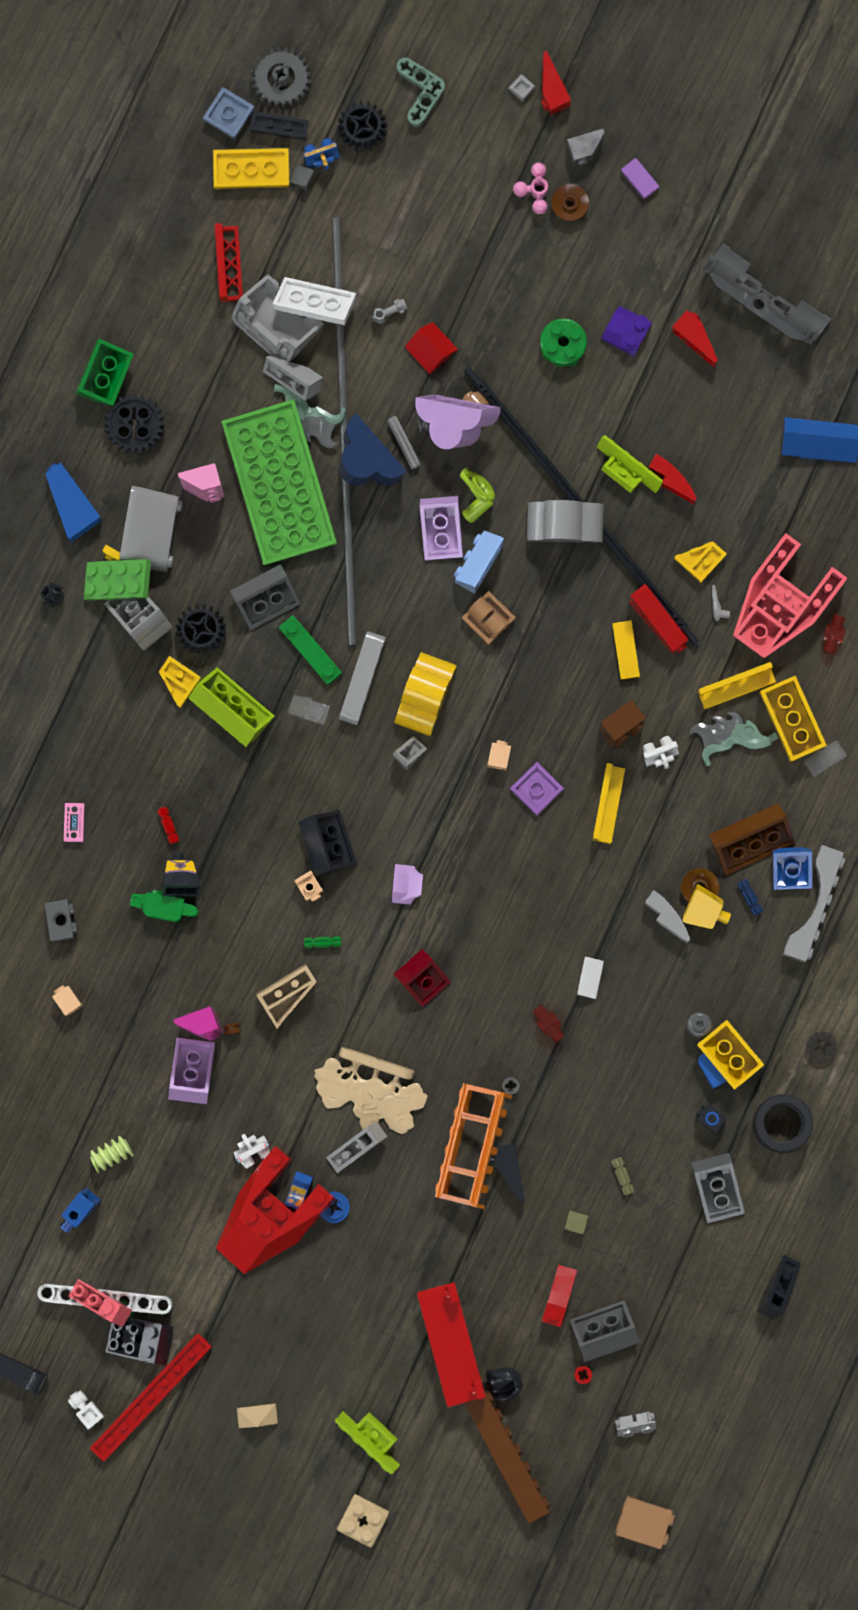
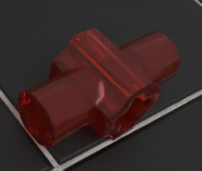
[823,614,846,654]
[533,1004,565,1043]

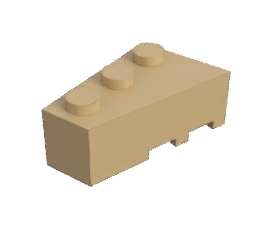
[256,964,316,1028]

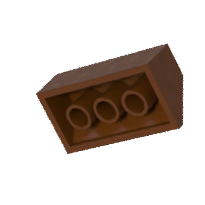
[708,803,795,875]

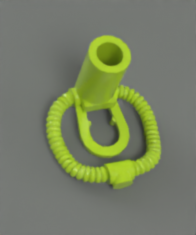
[460,468,495,523]

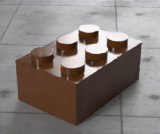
[599,700,646,748]

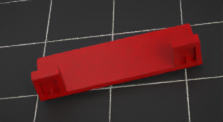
[417,1282,486,1407]

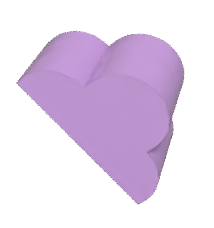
[415,395,501,449]

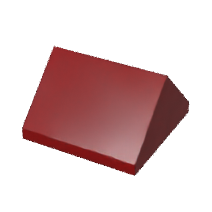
[405,322,458,374]

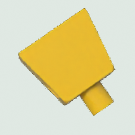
[682,884,731,929]

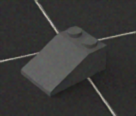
[692,1153,745,1223]

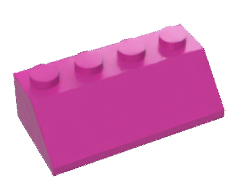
[173,1007,223,1041]

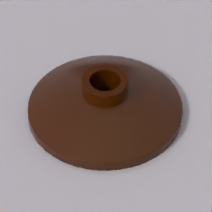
[551,184,589,221]
[681,868,719,902]

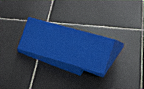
[781,417,858,463]

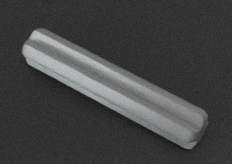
[388,416,420,469]

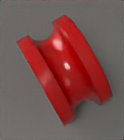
[574,1366,592,1384]

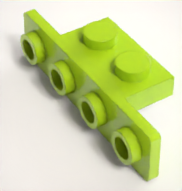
[597,435,663,493]
[335,1412,400,1475]

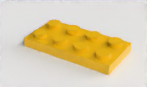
[213,148,289,189]

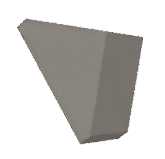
[393,736,427,770]

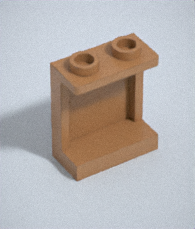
[615,1495,675,1549]

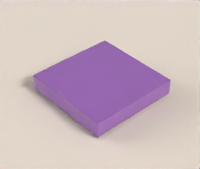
[510,762,564,816]

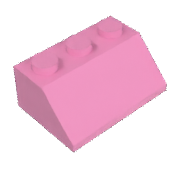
[178,463,225,503]

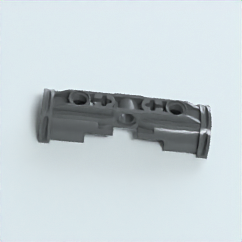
[702,243,831,346]

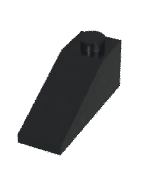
[490,1144,525,1202]
[757,1255,801,1320]

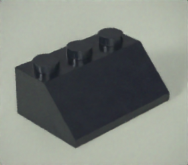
[298,810,357,877]

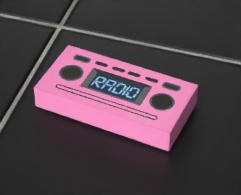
[64,803,85,842]

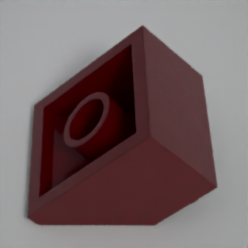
[394,949,451,1007]

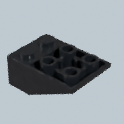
[106,1317,174,1365]

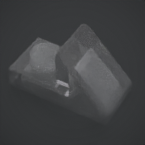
[288,695,330,725]
[804,740,847,777]

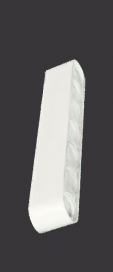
[38,1284,173,1314]

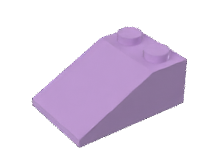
[420,496,463,560]
[168,1038,215,1104]

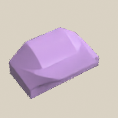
[392,864,423,905]

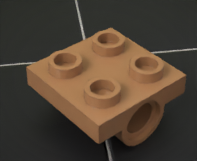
[462,591,516,645]

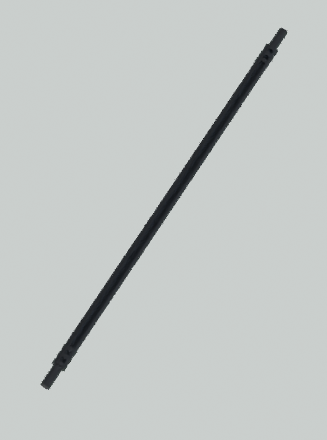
[464,367,699,646]

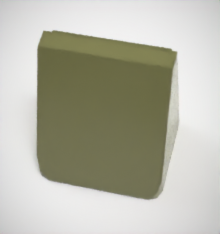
[564,1211,588,1234]

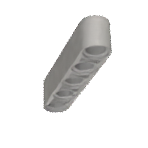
[339,631,386,725]

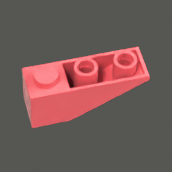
[69,1279,132,1327]

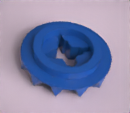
[321,1192,350,1223]

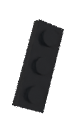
[250,111,309,140]

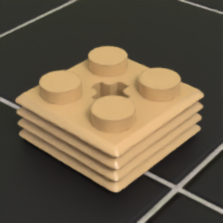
[337,1494,389,1547]

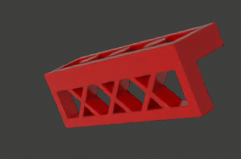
[215,223,243,302]

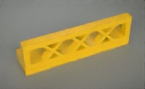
[698,662,776,710]
[592,763,625,844]

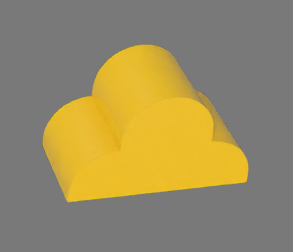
[395,652,457,737]

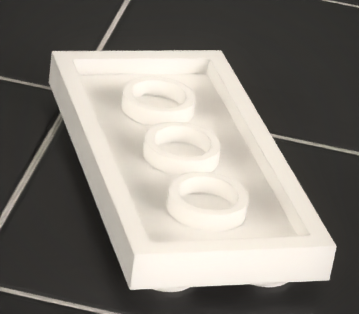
[272,277,357,325]

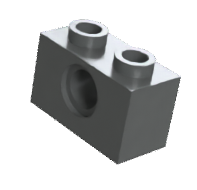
[45,899,78,942]

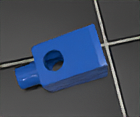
[60,1188,102,1233]

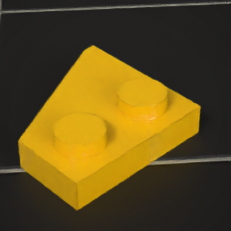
[674,541,727,583]
[159,656,201,708]

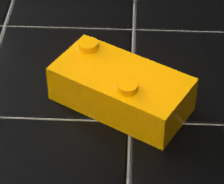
[759,676,827,762]

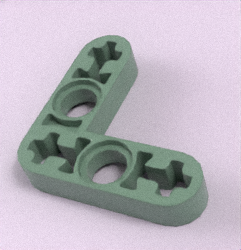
[397,58,445,127]

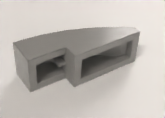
[644,890,690,944]

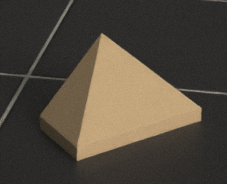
[237,1404,278,1428]

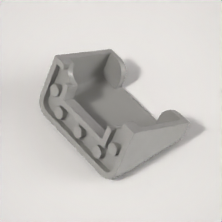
[232,274,324,362]
[120,486,183,572]

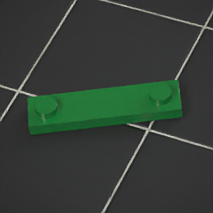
[279,615,342,685]

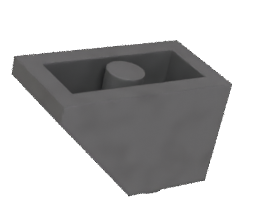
[567,129,604,166]

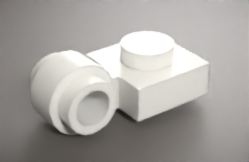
[68,1390,104,1429]

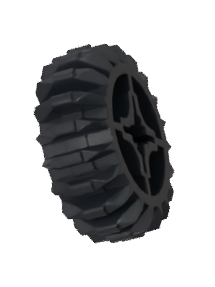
[337,101,388,152]
[175,604,227,655]

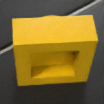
[102,545,120,561]

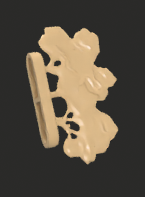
[314,1047,428,1134]

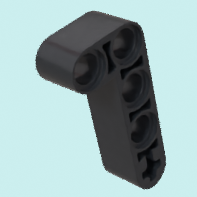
[0,1353,49,1395]

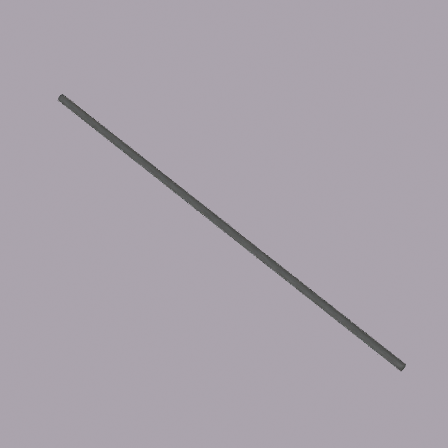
[332,217,356,646]

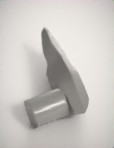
[712,585,730,621]

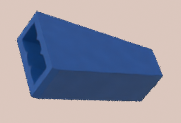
[45,463,102,543]

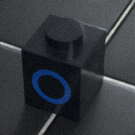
[696,1104,727,1134]

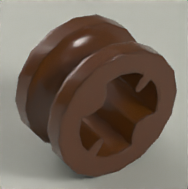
[223,1022,242,1036]

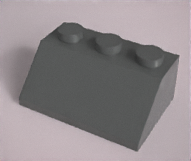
[230,565,301,630]
[570,1300,640,1362]

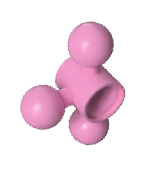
[513,163,548,215]

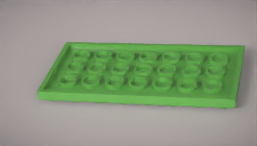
[222,399,337,566]

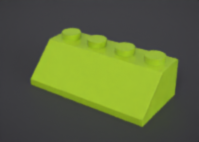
[189,668,275,747]

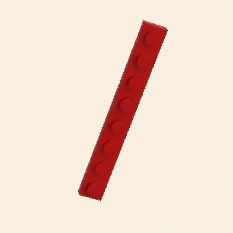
[90,1333,212,1462]

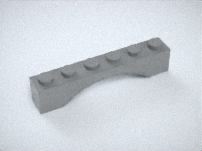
[782,845,845,963]

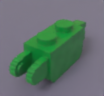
[130,890,199,923]

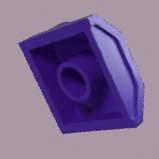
[601,306,652,356]

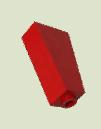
[629,584,688,654]

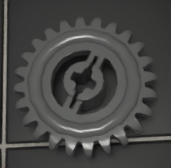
[250,46,312,107]

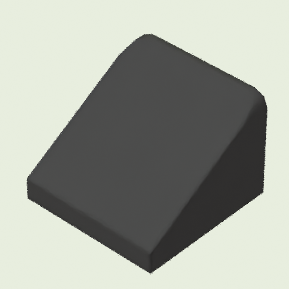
[290,166,315,190]

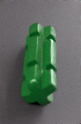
[304,936,341,948]

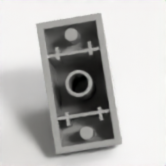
[527,500,604,543]
[104,597,173,651]

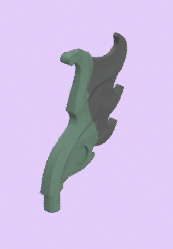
[274,384,346,448]
[689,712,779,767]

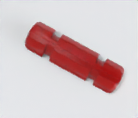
[157,807,179,844]

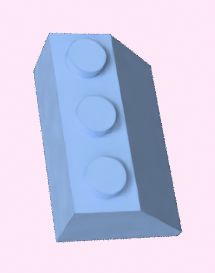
[454,531,504,594]

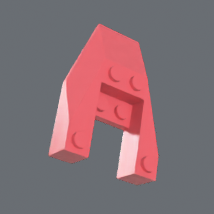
[733,533,847,658]

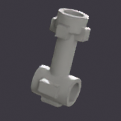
[372,299,407,324]

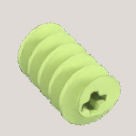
[90,1136,134,1174]

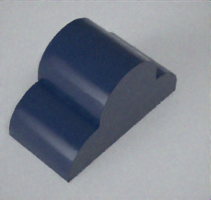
[338,414,406,486]

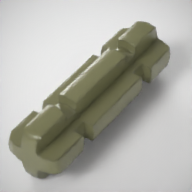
[612,1157,634,1195]

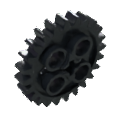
[103,393,165,455]

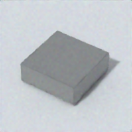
[509,74,535,102]

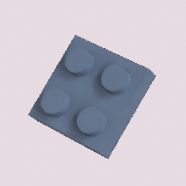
[203,87,255,139]

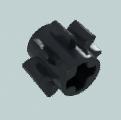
[41,583,65,608]

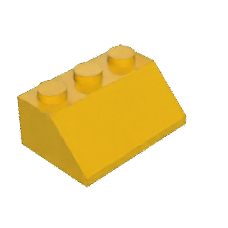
[697,1020,764,1090]

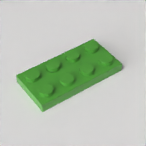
[84,559,151,601]

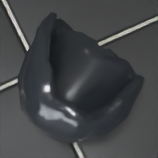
[486,1367,523,1402]

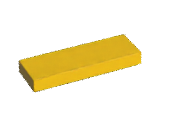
[612,621,640,680]

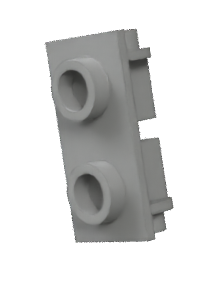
[615,1412,656,1437]

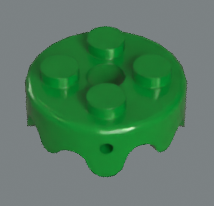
[540,318,587,367]

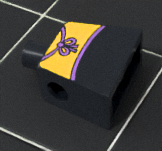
[162,853,200,897]

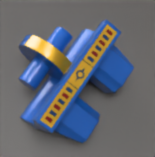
[304,138,340,170]

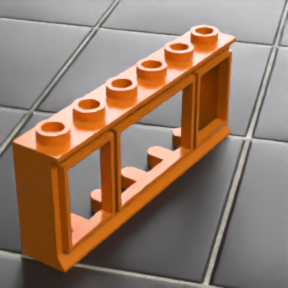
[435,1083,512,1209]

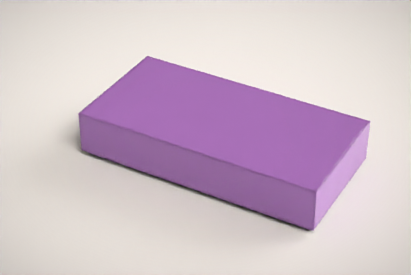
[621,158,659,200]

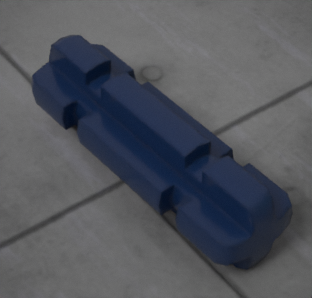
[737,879,763,916]

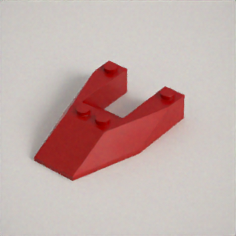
[216,1146,336,1274]

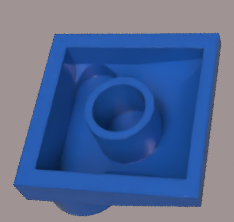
[772,847,812,890]

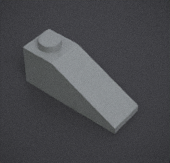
[263,356,323,401]
[326,1121,387,1173]

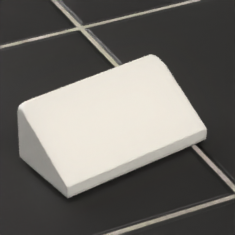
[577,957,604,999]

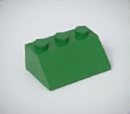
[75,339,134,406]

